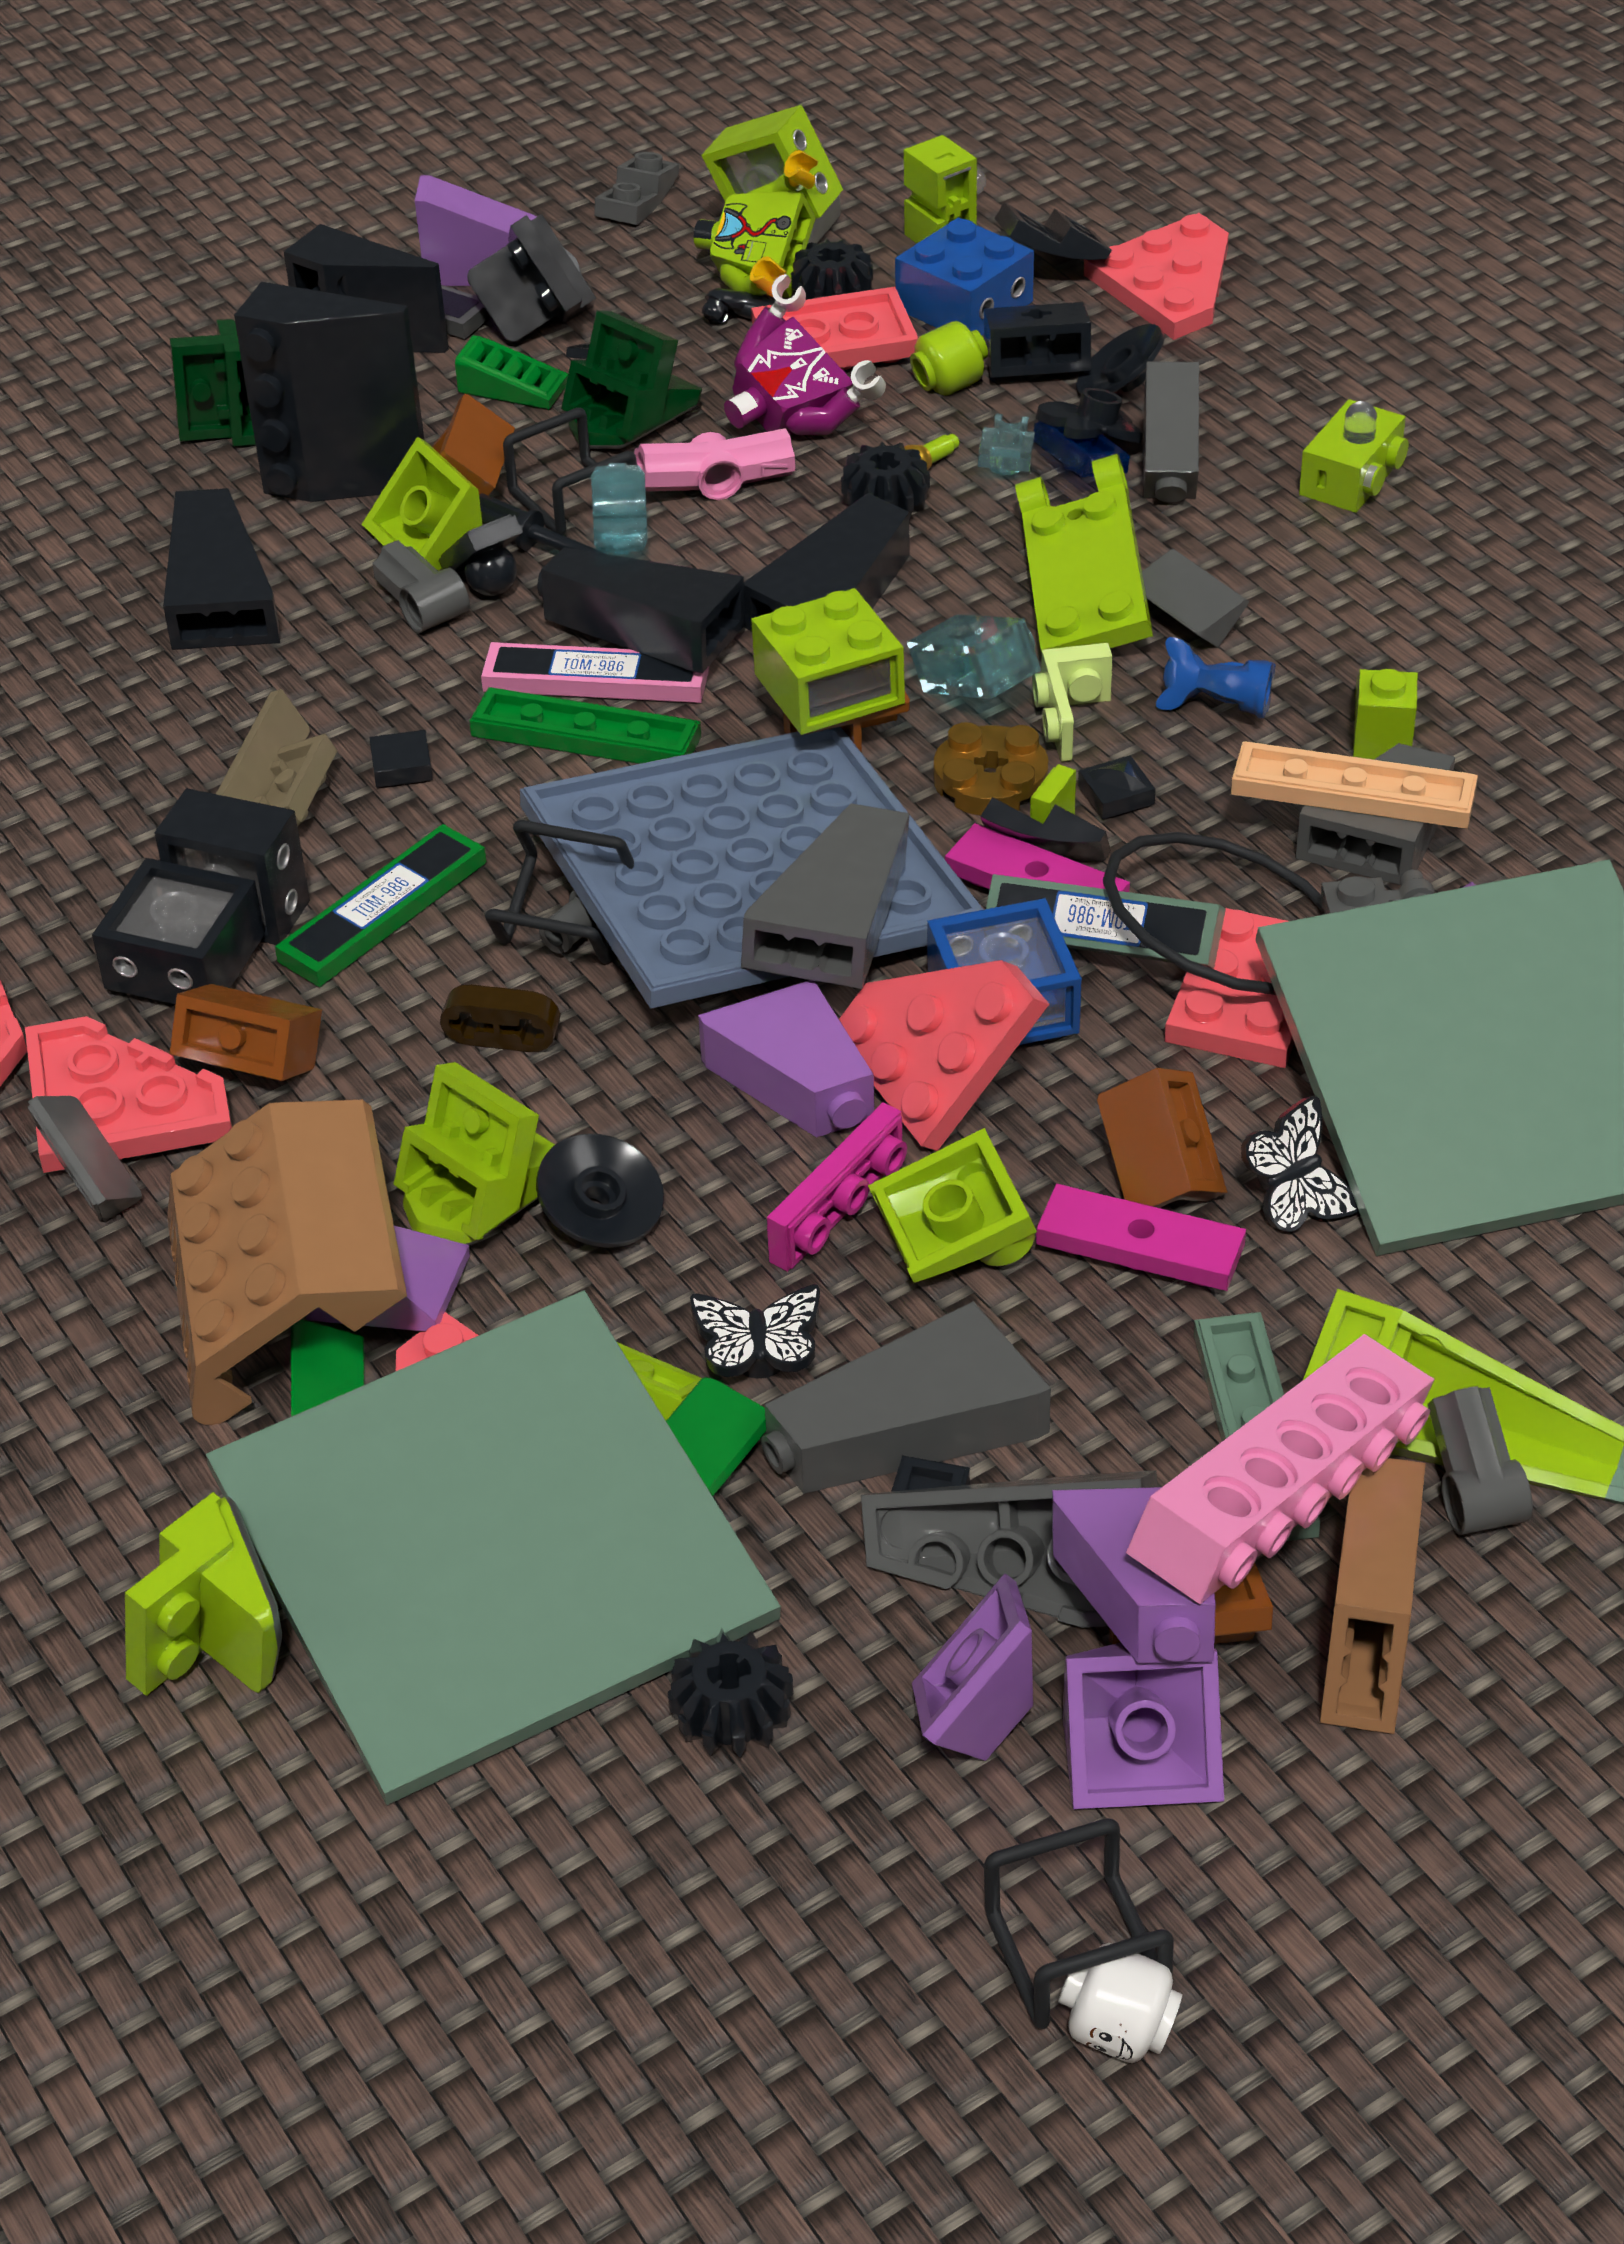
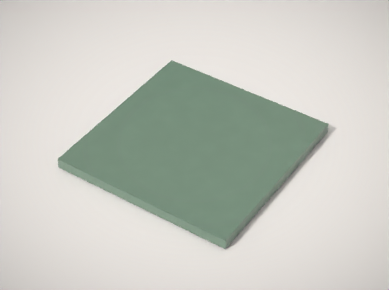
[1255,859,1624,1256]
[206,1290,781,1806]

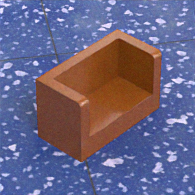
[170,984,322,1081]

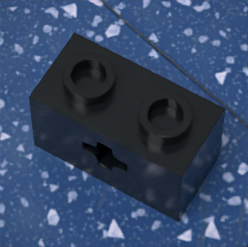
[984,302,1091,378]

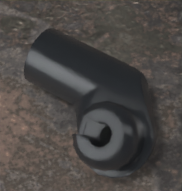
[702,288,775,324]

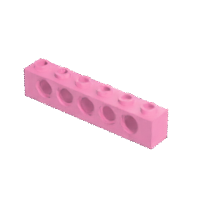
[1126,1334,1435,1604]

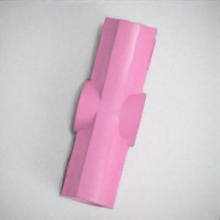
[634,428,795,500]

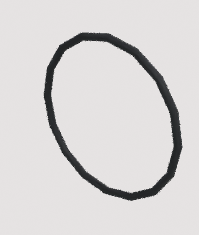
[1103,832,1324,995]

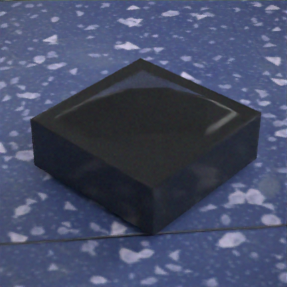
[1078,755,1156,820]

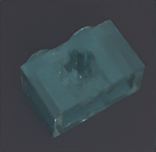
[907,614,1041,699]

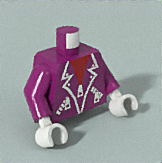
[724,274,886,436]

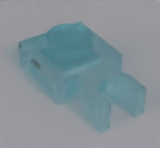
[978,414,1035,475]

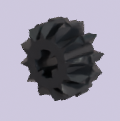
[791,238,873,300]
[841,441,930,520]
[668,1628,794,1758]

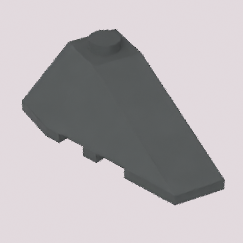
[861,1470,1158,1628]

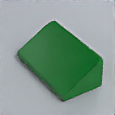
[291,1320,365,1417]
[666,1377,766,1496]

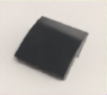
[994,202,1112,260]

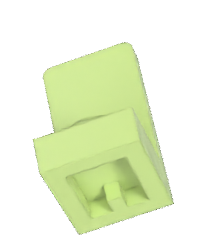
[1032,643,1112,762]

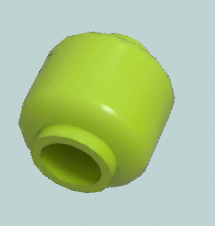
[910,321,988,396]

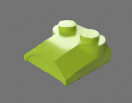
[868,1128,1037,1283]

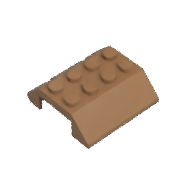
[167,1099,407,1425]

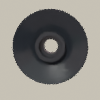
[1076,324,1164,394]
[536,1134,664,1248]

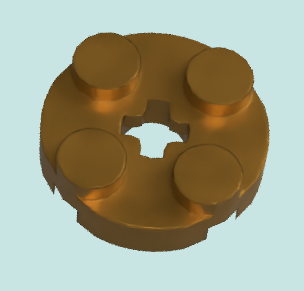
[934,722,1048,816]

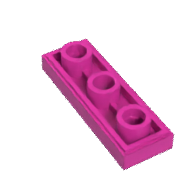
[945,823,1130,892]
[767,1102,907,1272]
[1036,1183,1246,1291]

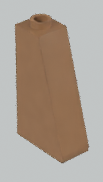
[1320,1458,1426,1734]

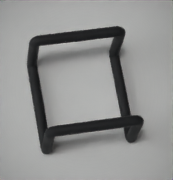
[503,408,639,535]
[485,820,634,964]
[984,1818,1174,2029]

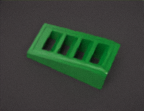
[455,335,568,410]

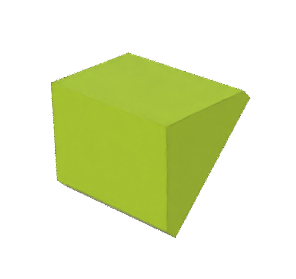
[361,437,482,571]

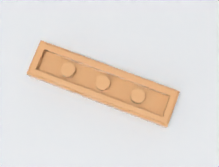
[1231,741,1478,829]

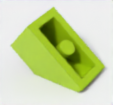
[1353,669,1418,760]

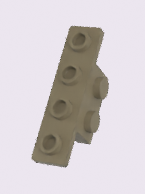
[216,689,338,826]

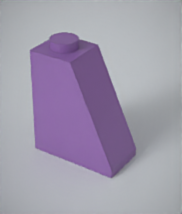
[415,175,537,286]
[698,980,874,1138]
[1052,1487,1216,1663]

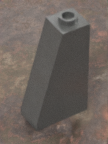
[741,803,910,989]
[761,1301,1051,1494]

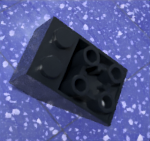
[283,224,449,353]

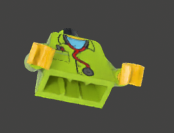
[693,150,818,298]

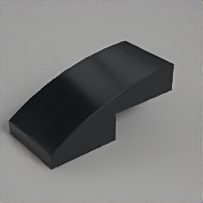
[980,797,1111,862]

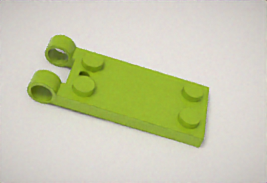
[1015,454,1153,653]

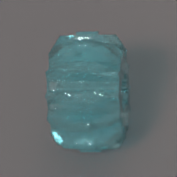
[591,463,647,555]

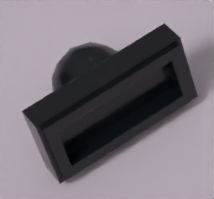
[439,514,523,596]

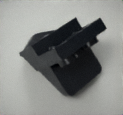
[467,214,596,343]

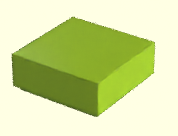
[1030,764,1076,824]

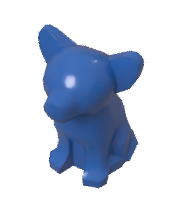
[1156,637,1276,719]

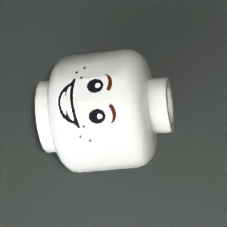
[1058,1943,1182,2063]

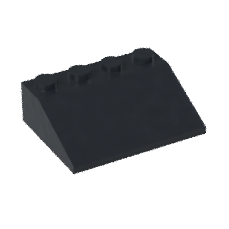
[234,282,424,502]

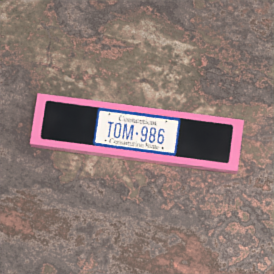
[481,642,709,703]

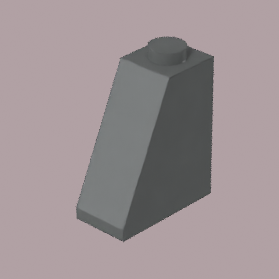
[1143,361,1199,502]
[1296,743,1455,885]

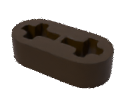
[440,984,561,1052]

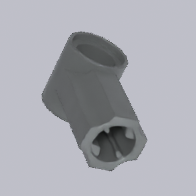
[372,540,470,633]
[1427,1386,1533,1535]

